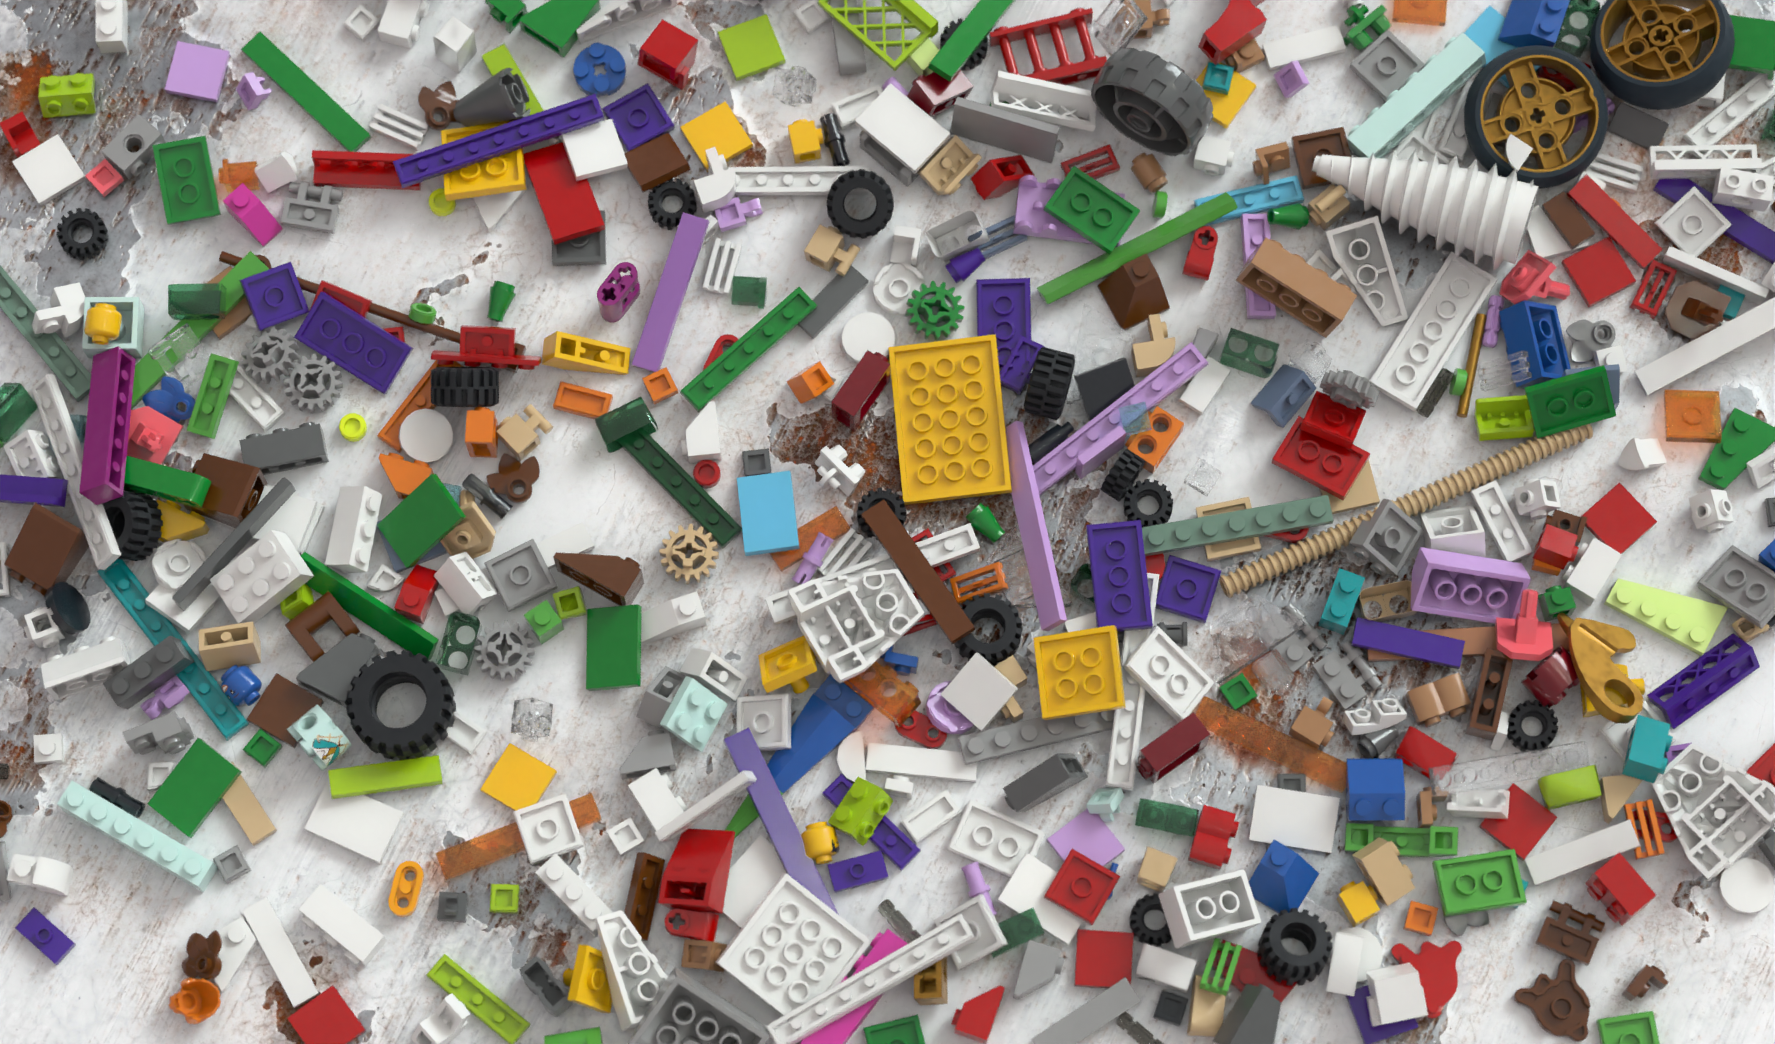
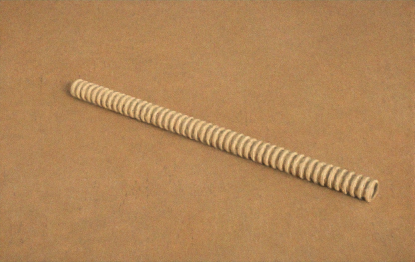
[1219,424,1593,598]

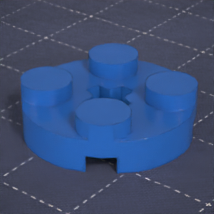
[573,42,626,97]

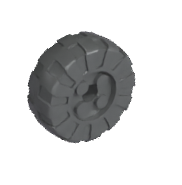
[1091,48,1213,156]

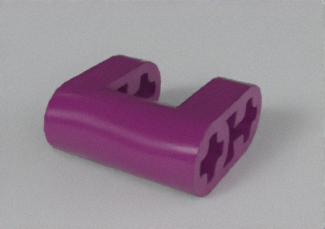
[597,262,640,323]

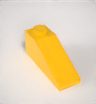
[541,331,631,375]

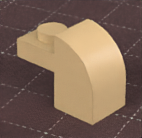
[1131,314,1175,378]
[995,655,1027,723]

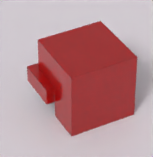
[637,19,698,90]

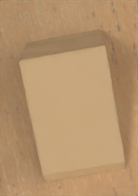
[1599,775,1642,824]

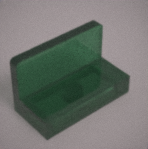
[0,383,38,442]

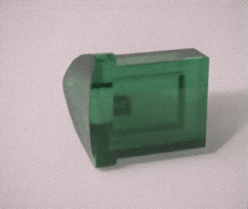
[731,276,767,309]

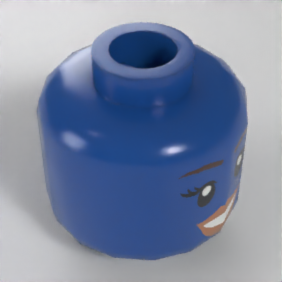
[221,665,262,706]

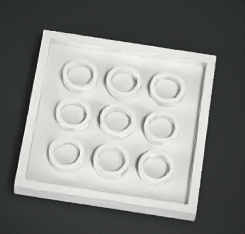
[716,873,872,1016]

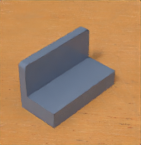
[1251,364,1317,428]

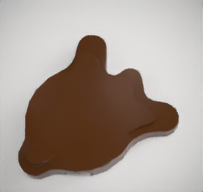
[1514,959,1590,1042]

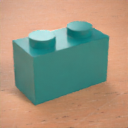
[1318,568,1365,635]
[1622,715,1673,783]

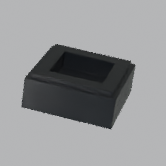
[1153,990,1189,1027]

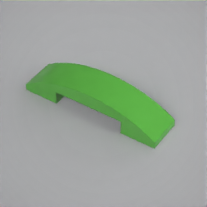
[1345,823,1458,857]

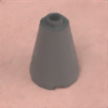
[453,68,530,127]

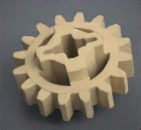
[659,524,719,584]

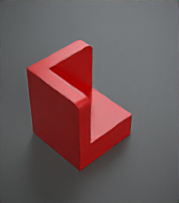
[0,111,40,158]

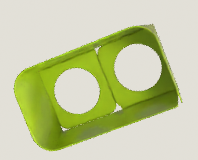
[1537,765,1602,810]

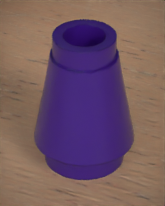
[945,247,986,283]

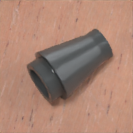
[1357,725,1399,759]

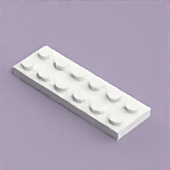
[1370,251,1498,412]

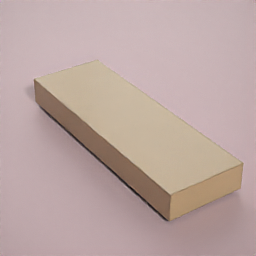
[223,762,277,846]

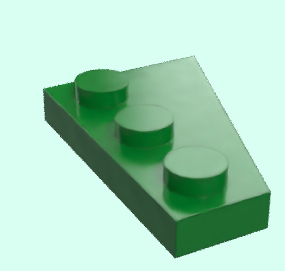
[1698,408,1775,490]

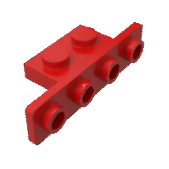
[431,325,541,370]

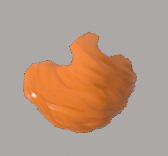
[168,978,221,1024]

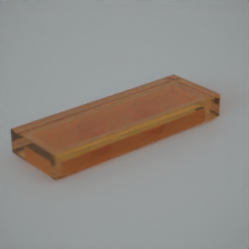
[769,506,851,572]

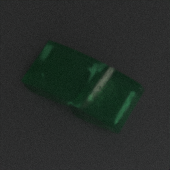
[1135,798,1199,837]
[991,908,1045,958]

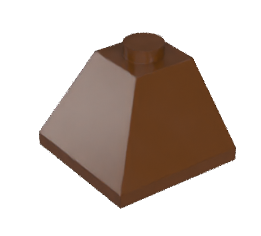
[1097,253,1170,332]

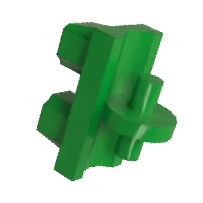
[1343,4,1392,52]

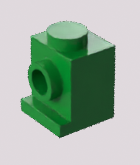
[485,0,527,33]
[1538,585,1576,622]

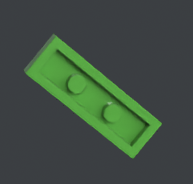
[186,353,239,439]

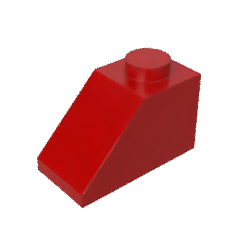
[970,155,1035,200]
[394,564,439,624]
[951,985,1005,1044]

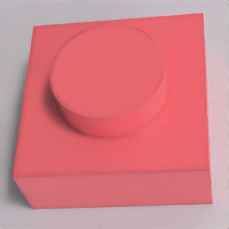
[85,159,124,197]

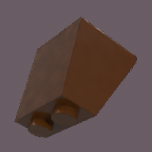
[183,453,268,528]
[4,502,89,597]

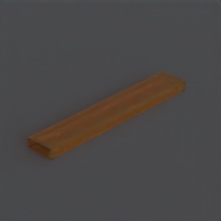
[436,793,602,880]

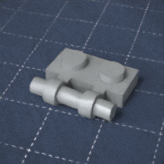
[280,181,343,234]
[1256,603,1328,675]
[1312,640,1382,711]

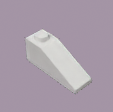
[641,591,707,645]

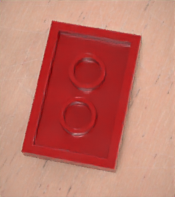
[1272,416,1370,501]

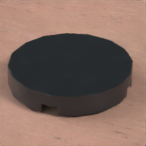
[45,582,90,635]

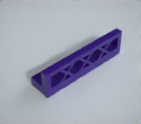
[0,474,68,507]
[1647,633,1760,729]

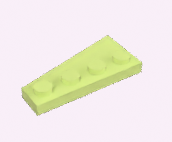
[1604,578,1728,656]

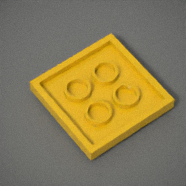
[441,120,526,201]
[1033,625,1126,720]

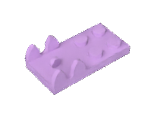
[1013,175,1125,247]

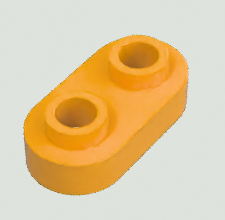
[388,861,424,917]

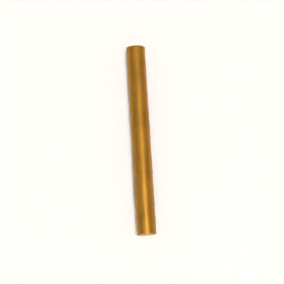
[1457,313,1487,418]

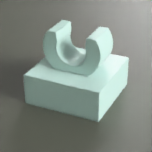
[1086,788,1125,822]

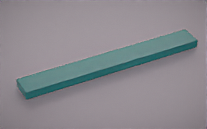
[97,559,249,741]

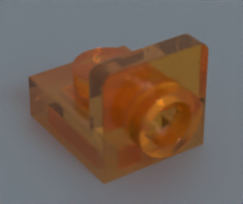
[218,159,260,192]

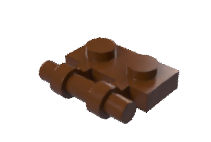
[1535,900,1605,966]

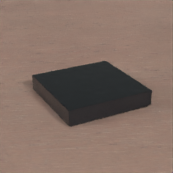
[1074,357,1135,421]

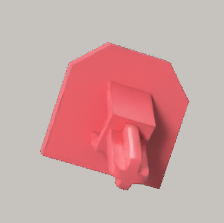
[1500,250,1570,305]
[127,406,184,465]
[1495,589,1553,661]

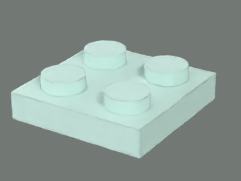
[660,676,728,752]

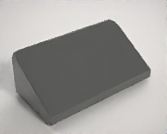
[1607,102,1669,150]

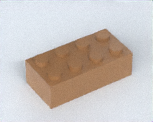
[1236,237,1357,338]

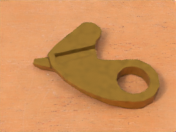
[1557,613,1644,723]

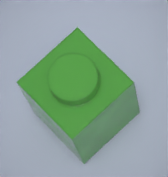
[524,600,564,644]

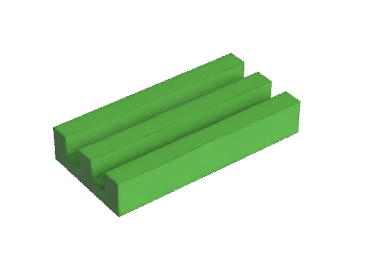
[1199,938,1242,996]

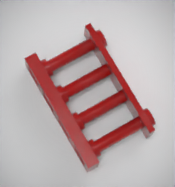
[989,8,1107,85]

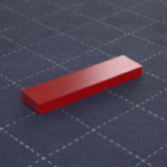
[1567,174,1663,269]

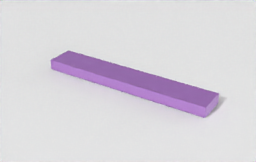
[632,212,710,372]

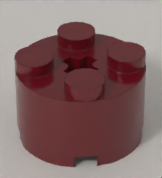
[1521,645,1580,708]

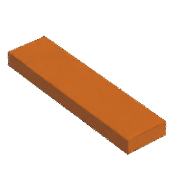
[377,360,464,453]

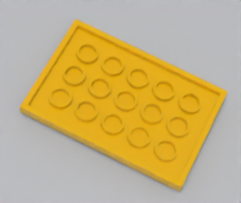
[888,334,1012,505]

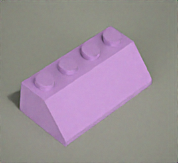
[1411,547,1531,623]

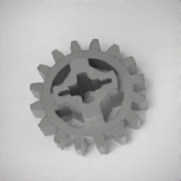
[241,327,300,384]
[283,354,343,413]
[1320,370,1380,409]
[475,620,535,681]

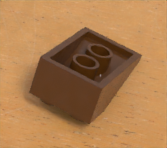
[553,552,644,606]

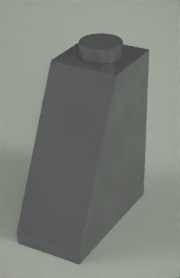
[296,633,379,708]
[1003,753,1088,812]
[1213,984,1281,1044]

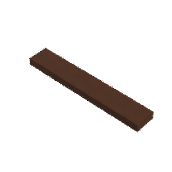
[861,500,975,645]

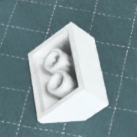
[41,637,131,701]

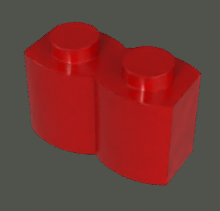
[1188,805,1239,870]

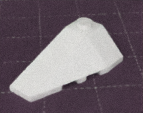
[576,0,677,44]
[1326,215,1408,327]
[595,910,669,1031]

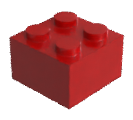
[1586,852,1656,926]

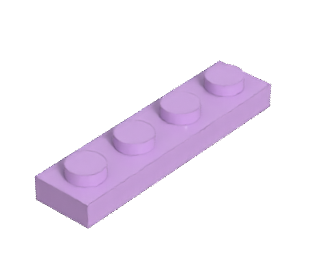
[1240,214,1276,319]

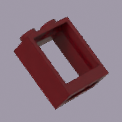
[831,350,890,432]
[1137,712,1210,784]

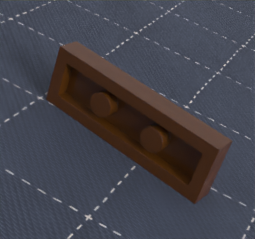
[624,852,665,941]

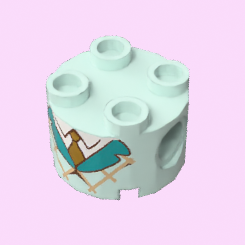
[287,704,352,771]

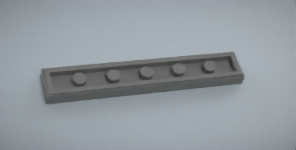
[172,477,296,611]

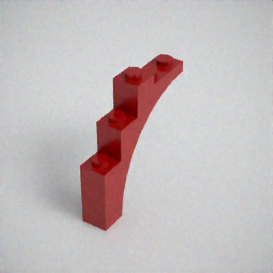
[1198,0,1267,65]

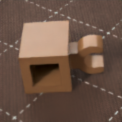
[1123,0,1170,39]
[1289,696,1334,751]

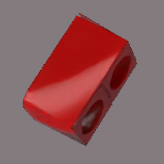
[1394,726,1459,784]

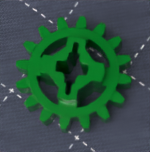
[905,281,965,340]

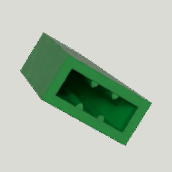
[519,0,601,58]

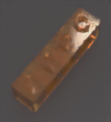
[815,656,921,728]

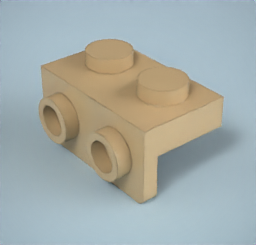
[917,135,982,195]

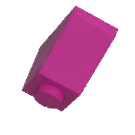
[223,183,283,247]

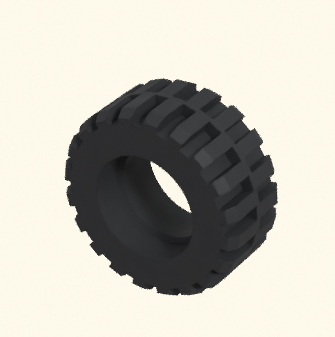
[346,650,456,760]

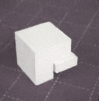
[1366,963,1428,1026]

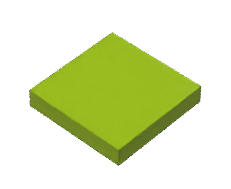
[717,14,786,81]

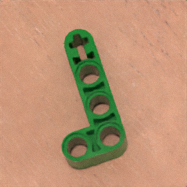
[123,456,212,508]

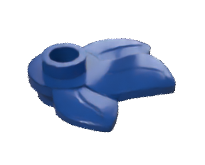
[142,376,196,423]

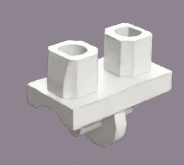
[815,445,865,497]

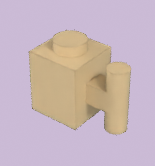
[1308,185,1350,231]
[804,224,860,276]
[496,404,553,461]

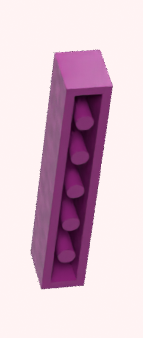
[79,346,136,505]

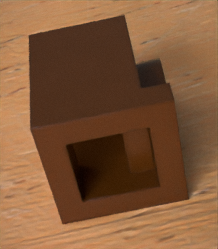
[1542,509,1587,547]

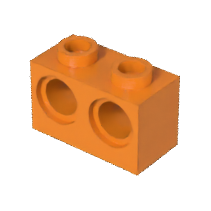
[1125,406,1184,474]
[465,407,499,458]

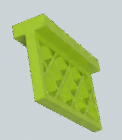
[818,0,939,71]

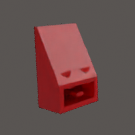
[658,829,735,914]

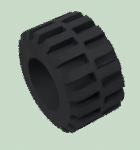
[827,169,894,239]
[1024,347,1075,420]
[431,367,499,407]
[102,491,163,561]
[954,593,1022,667]
[1257,908,1333,986]

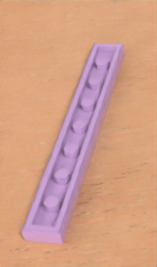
[1033,342,1209,496]
[1006,421,1067,631]

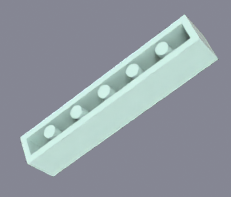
[1347,32,1486,158]
[57,781,218,892]

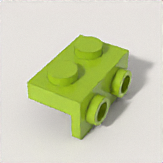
[38,73,96,118]
[1474,395,1534,441]
[828,777,893,846]

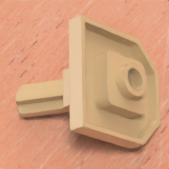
[440,489,496,559]

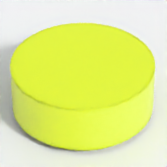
[428,188,456,216]
[339,413,367,442]

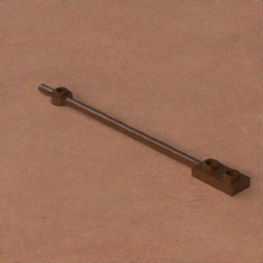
[219,251,526,373]

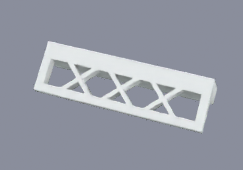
[990,71,1097,132]
[1649,144,1762,179]

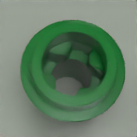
[1267,203,1309,230]
[487,281,516,322]
[965,503,1005,543]

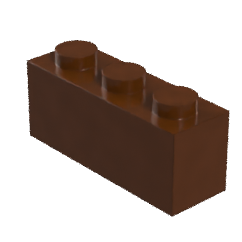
[1465,648,1513,740]

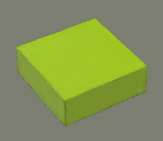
[490,884,520,914]

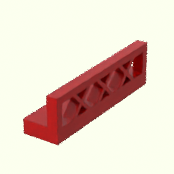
[312,150,421,190]

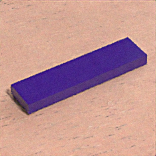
[1351,617,1465,669]
[822,774,921,871]

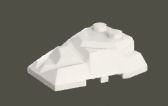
[788,569,924,683]
[1651,743,1775,881]

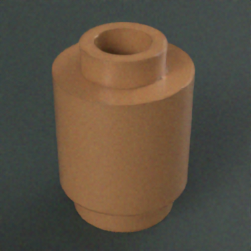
[1131,152,1168,194]

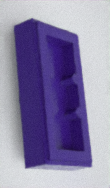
[1000,335,1045,394]
[828,850,889,893]
[15,907,76,965]

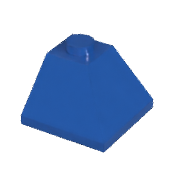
[1249,839,1319,914]

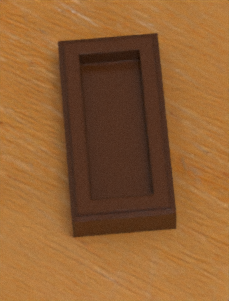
[1541,191,1595,250]

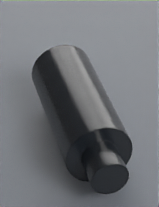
[1028,422,1074,465]

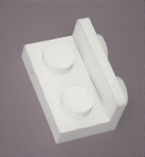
[4,430,64,479]

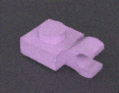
[715,197,763,232]

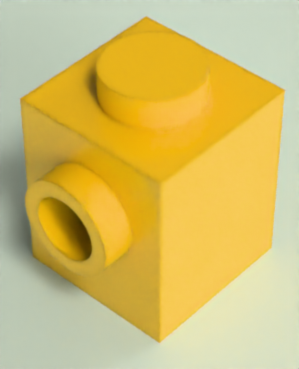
[788,119,824,164]
[1336,881,1380,927]

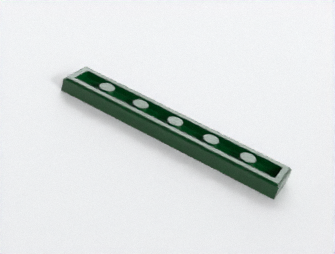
[611,416,742,549]

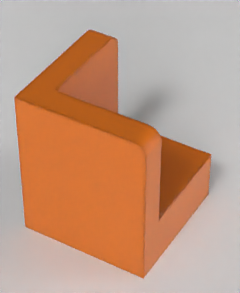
[786,361,835,404]

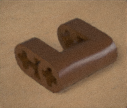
[285,591,360,662]

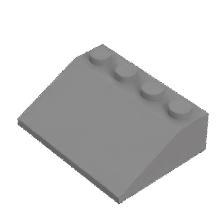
[628,967,770,1044]

